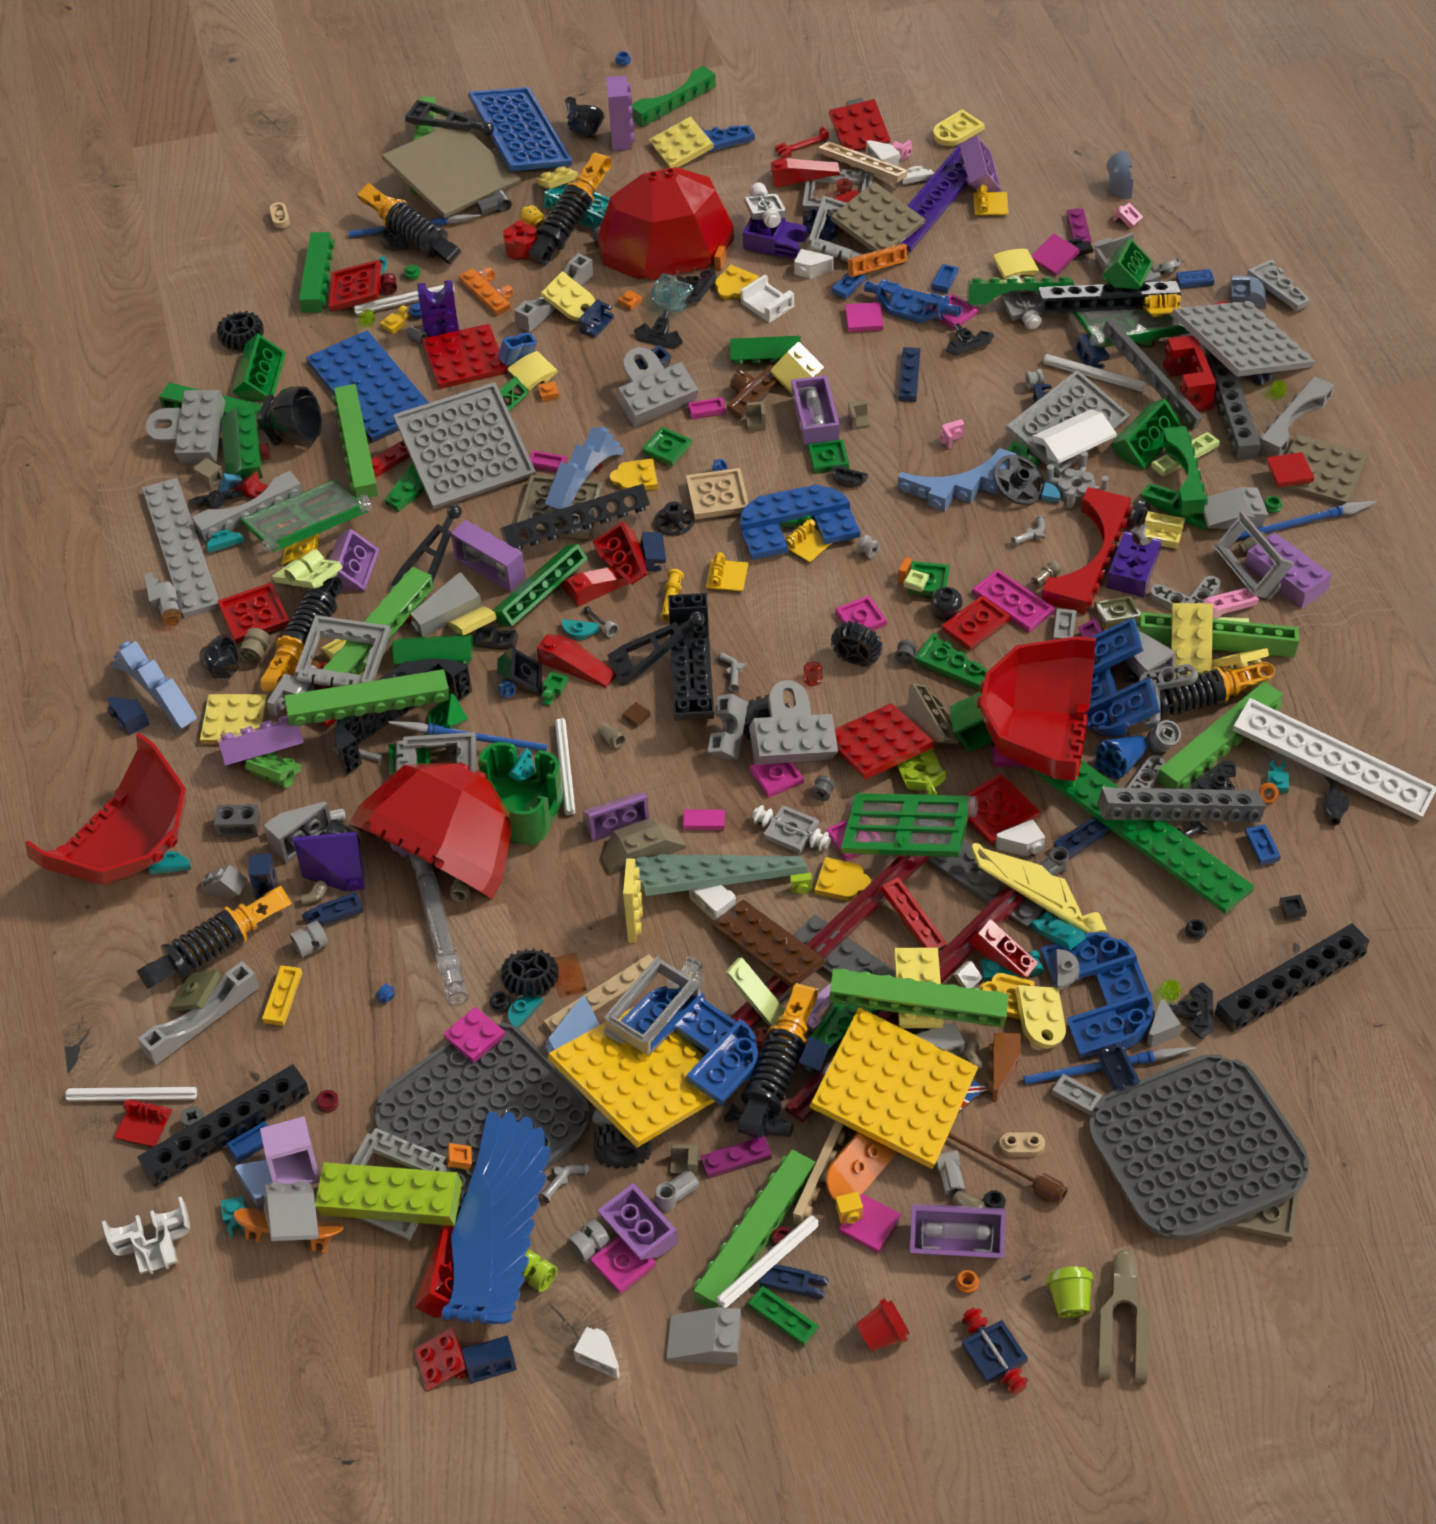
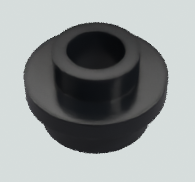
[1185,919,1207,940]
[489,991,511,1012]
[983,1190,1006,1208]

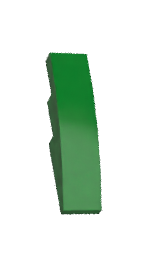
[1140,483,1209,531]

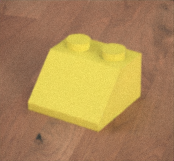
[769,342,823,394]

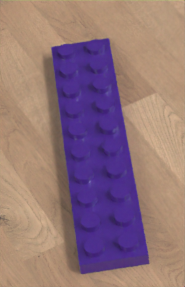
[901,143,968,252]

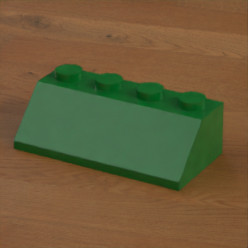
[1102,238,1154,289]
[232,333,286,402]
[730,335,801,364]
[1111,398,1183,469]
[221,404,263,480]
[392,634,473,666]

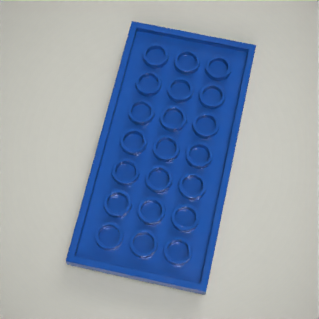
[468,87,572,171]
[306,330,429,443]

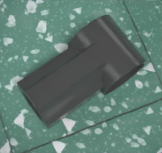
[476,190,512,216]
[1039,847,1069,876]

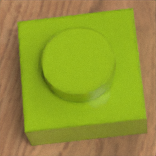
[790,873,812,894]

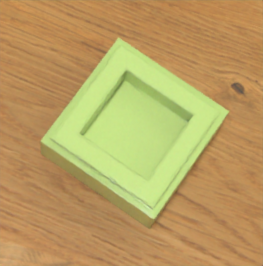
[904,569,929,592]

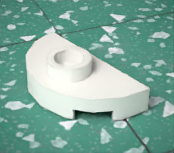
[902,166,934,184]

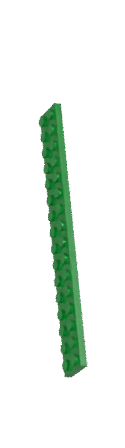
[1026,759,1254,914]

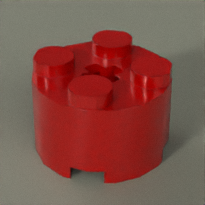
[503,220,537,260]

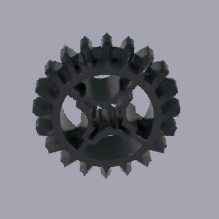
[217,310,264,351]
[830,620,883,667]
[501,948,559,999]

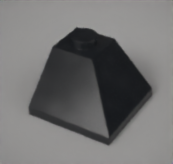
[497,647,542,695]

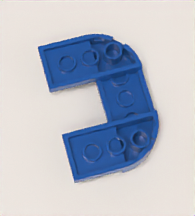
[740,484,861,560]
[1085,617,1161,737]
[1041,932,1154,1058]
[621,986,758,1105]

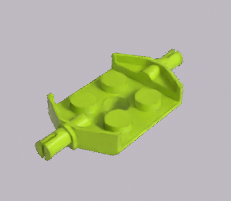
[897,748,946,795]

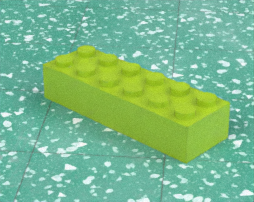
[315,1162,462,1226]

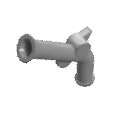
[1011,515,1045,547]
[718,652,747,692]
[539,1164,589,1203]

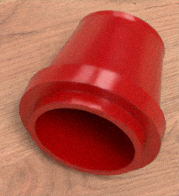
[856,1298,910,1352]

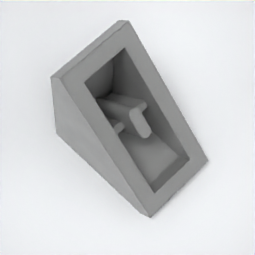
[1147,999,1181,1047]

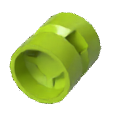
[521,1249,557,1293]

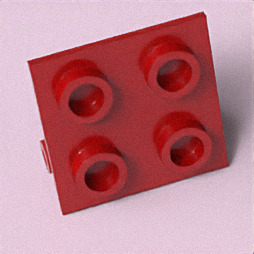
[114,1099,172,1147]
[414,1327,467,1392]

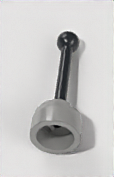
[583,606,619,638]

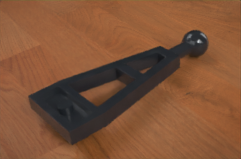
[405,100,494,135]
[391,504,462,603]
[607,611,704,686]

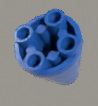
[1095,735,1149,780]

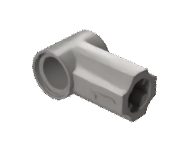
[935,1150,965,1197]
[656,1170,699,1212]

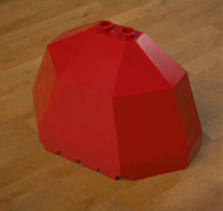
[597,167,734,280]
[977,636,1096,781]
[25,732,186,885]
[349,762,512,899]

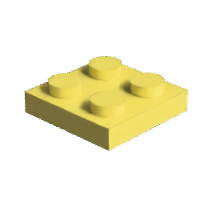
[536,167,579,189]
[1212,648,1269,670]

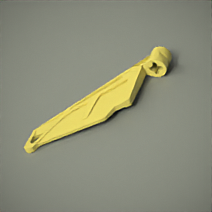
[971,843,1108,934]

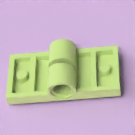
[272,549,343,589]

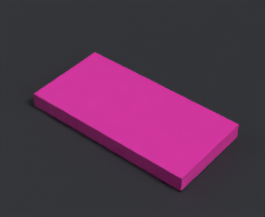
[971,569,1055,633]

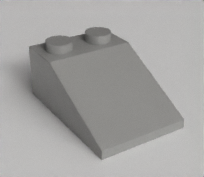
[1203,487,1268,529]
[264,801,331,864]
[264,1181,318,1241]
[667,1307,741,1365]

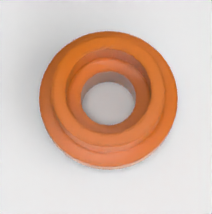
[1258,783,1279,803]
[955,1270,979,1293]

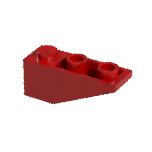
[969,919,1038,978]

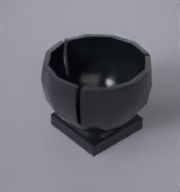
[256,386,322,446]

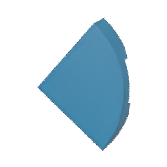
[218,474,242,492]
[1041,482,1060,503]

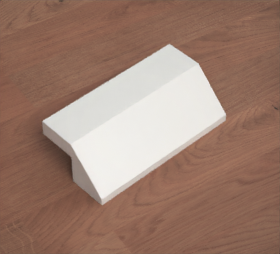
[1033,409,1117,463]

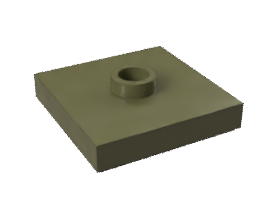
[1094,596,1141,628]
[170,970,222,1012]

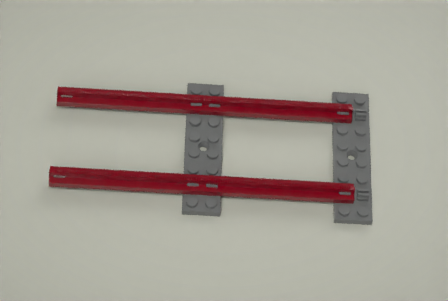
[730,819,1047,1123]

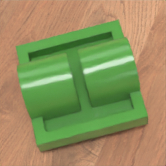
[245,752,302,788]

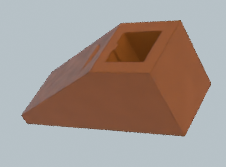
[988,1033,1021,1101]

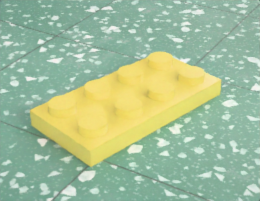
[1171,603,1213,679]
[623,859,643,943]
[894,948,944,1028]

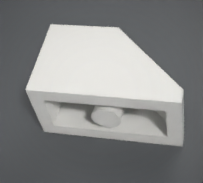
[866,140,901,167]
[794,249,833,279]
[995,819,1045,857]
[689,885,736,921]
[574,1327,620,1380]

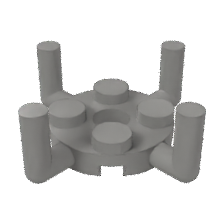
[1046,451,1109,509]

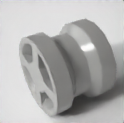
[1025,369,1044,389]
[857,535,881,558]

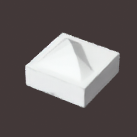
[953,961,983,988]

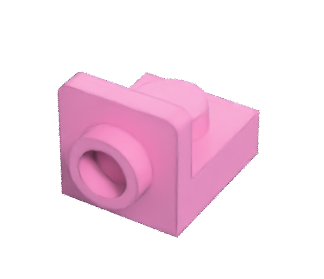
[892,140,912,162]
[1112,203,1143,229]
[940,419,965,449]

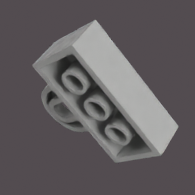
[617,348,698,427]
[146,390,225,464]
[749,680,838,765]

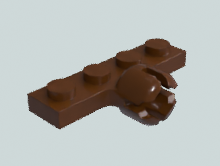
[727,365,779,419]

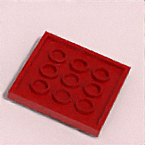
[422,323,507,389]
[835,703,934,780]

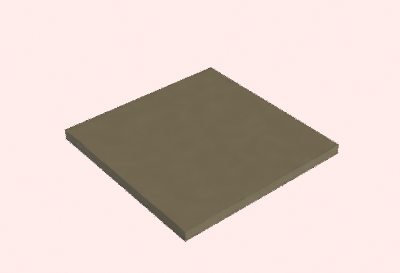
[382,128,521,218]

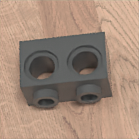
[214,804,261,837]

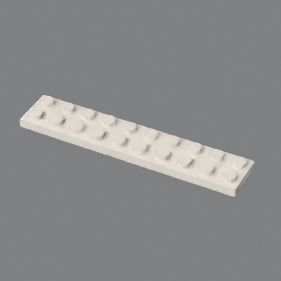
[1232,698,1436,821]

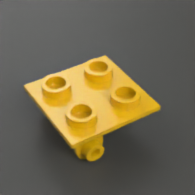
[973,184,1008,216]
[1143,294,1182,317]
[785,519,832,563]
[281,534,320,565]
[705,552,749,592]

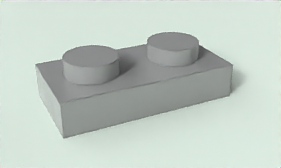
[1053,608,1076,640]
[1052,1074,1102,1116]

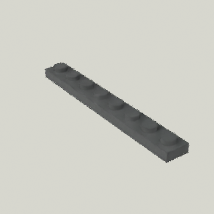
[1102,317,1202,430]

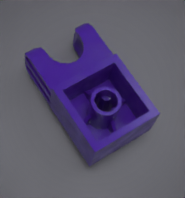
[743,217,809,259]
[417,280,459,337]
[1107,531,1162,597]

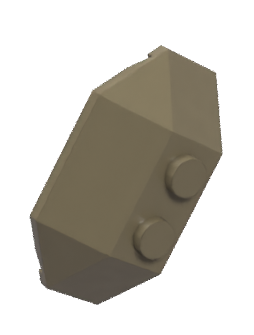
[907,683,960,744]
[602,818,686,875]

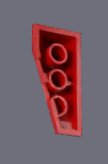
[770,159,840,188]
[593,521,648,585]
[560,567,629,607]
[537,634,616,688]
[415,1225,454,1318]

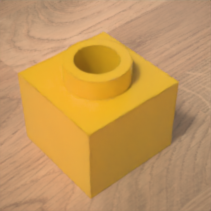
[836,1192,863,1224]

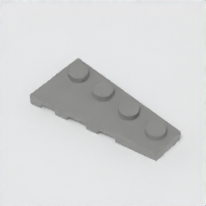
[1247,259,1310,311]

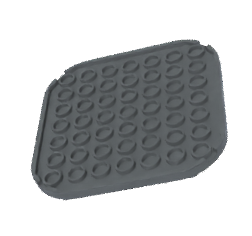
[375,1022,590,1211]
[1090,1054,1309,1240]

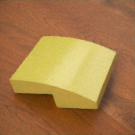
[992,249,1039,279]
[508,351,558,392]
[1144,511,1185,549]
[447,606,497,636]

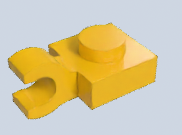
[380,305,410,335]

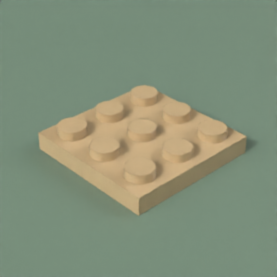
[686,468,749,519]

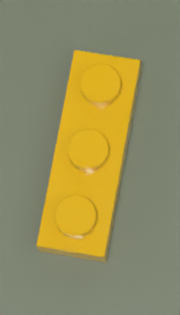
[262,965,302,1026]

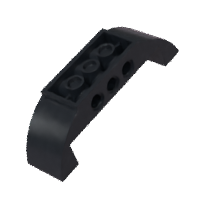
[668,593,714,721]
[335,658,472,775]

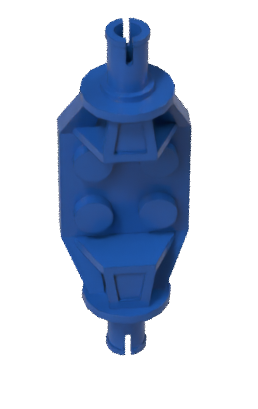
[864,278,962,323]

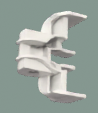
[102,1196,190,1275]

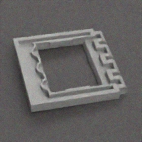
[803,170,873,212]
[808,195,872,262]
[295,615,391,687]
[396,732,477,773]
[351,1128,448,1241]

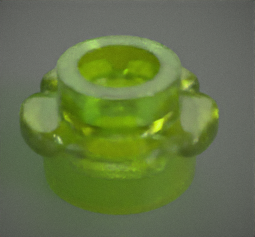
[359,309,375,326]
[1270,380,1288,397]
[1160,979,1182,1000]

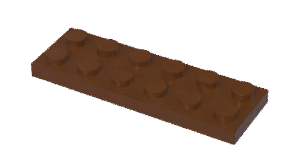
[712,899,826,988]

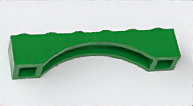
[632,65,716,127]
[967,276,1074,305]
[1163,426,1208,515]

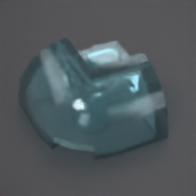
[651,273,694,312]

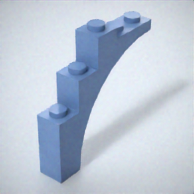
[545,426,625,509]
[898,448,1016,512]
[110,640,197,730]

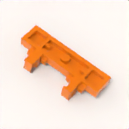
[459,267,514,316]

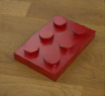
[942,595,1010,651]

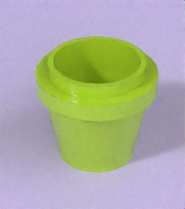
[1046,1267,1094,1318]

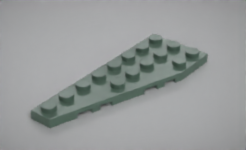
[635,854,807,896]

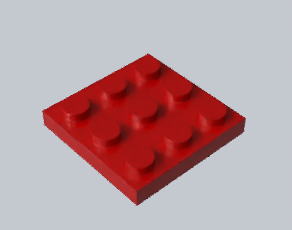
[828,99,891,152]
[329,260,382,312]
[217,582,289,644]
[953,773,1040,846]

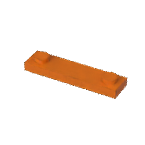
[848,244,907,277]

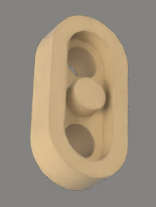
[269,202,290,229]
[999,1132,1045,1157]

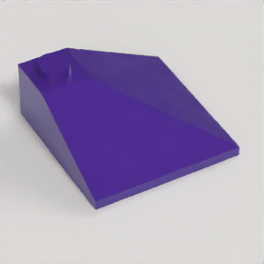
[293,832,365,891]

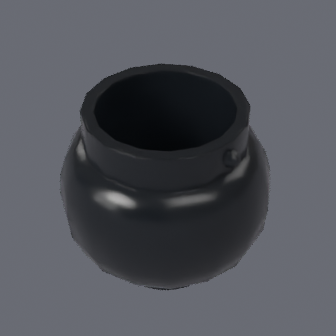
[930,587,963,622]

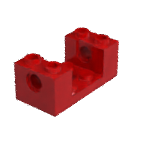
[1163,335,1216,412]

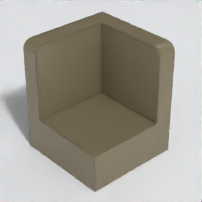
[848,399,870,430]
[746,402,766,431]
[194,458,223,490]
[670,1144,699,1176]

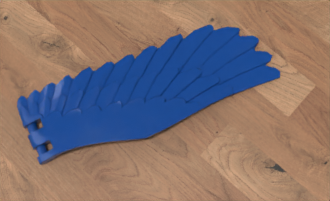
[442,1111,551,1325]

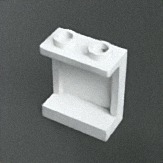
[741,275,794,323]

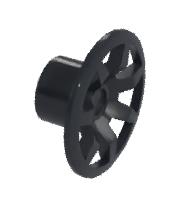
[654,501,695,535]

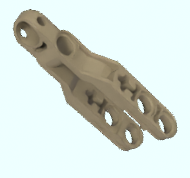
[1097,1250,1149,1384]

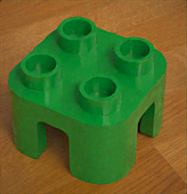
[478,742,563,845]

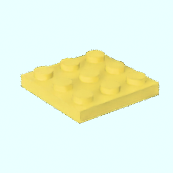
[649,116,714,168]
[200,694,268,745]

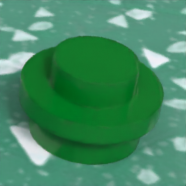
[404,265,421,281]
[1264,496,1282,513]

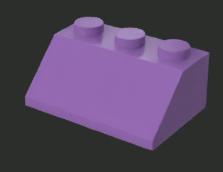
[959,135,1001,192]
[329,528,380,592]
[582,792,649,842]
[597,1183,679,1260]

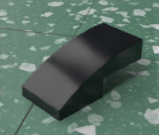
[474,627,518,650]

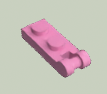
[1203,588,1259,618]

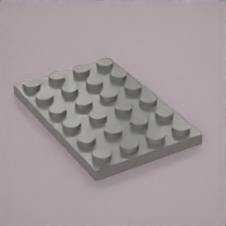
[1005,370,1130,476]

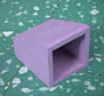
[260,1116,320,1185]

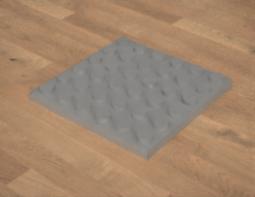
[1171,301,1315,376]
[393,382,536,509]

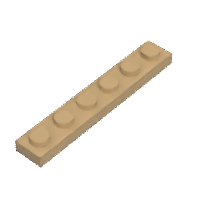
[818,141,907,182]
[544,954,660,1034]
[793,1121,848,1226]

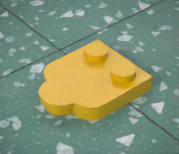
[715,265,759,300]
[610,459,658,491]
[815,857,871,901]
[979,973,1035,1020]

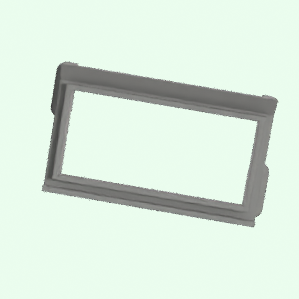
[1094,233,1161,283]
[1213,511,1294,600]
[604,956,701,1055]

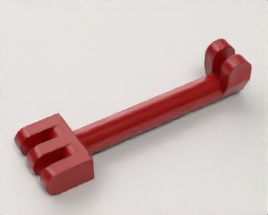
[774,126,829,159]

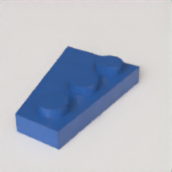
[701,125,755,152]

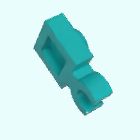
[1267,760,1289,793]
[221,1196,246,1238]

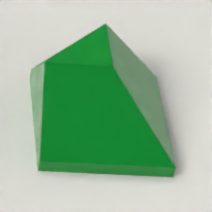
[425,693,468,735]

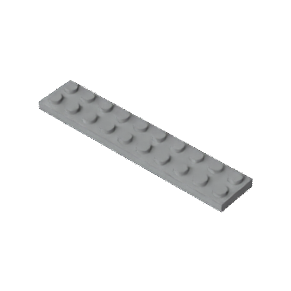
[142,478,219,618]

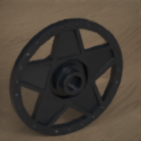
[993,455,1044,505]

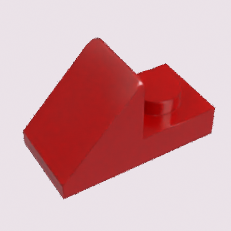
[235,472,268,500]

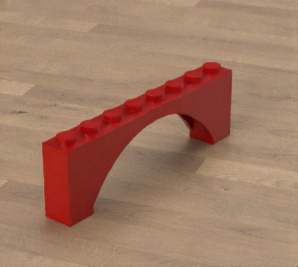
[1041,487,1133,615]

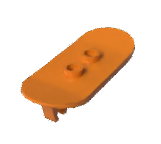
[826,1132,898,1201]
[233,1208,344,1253]

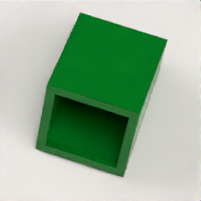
[949,692,993,752]

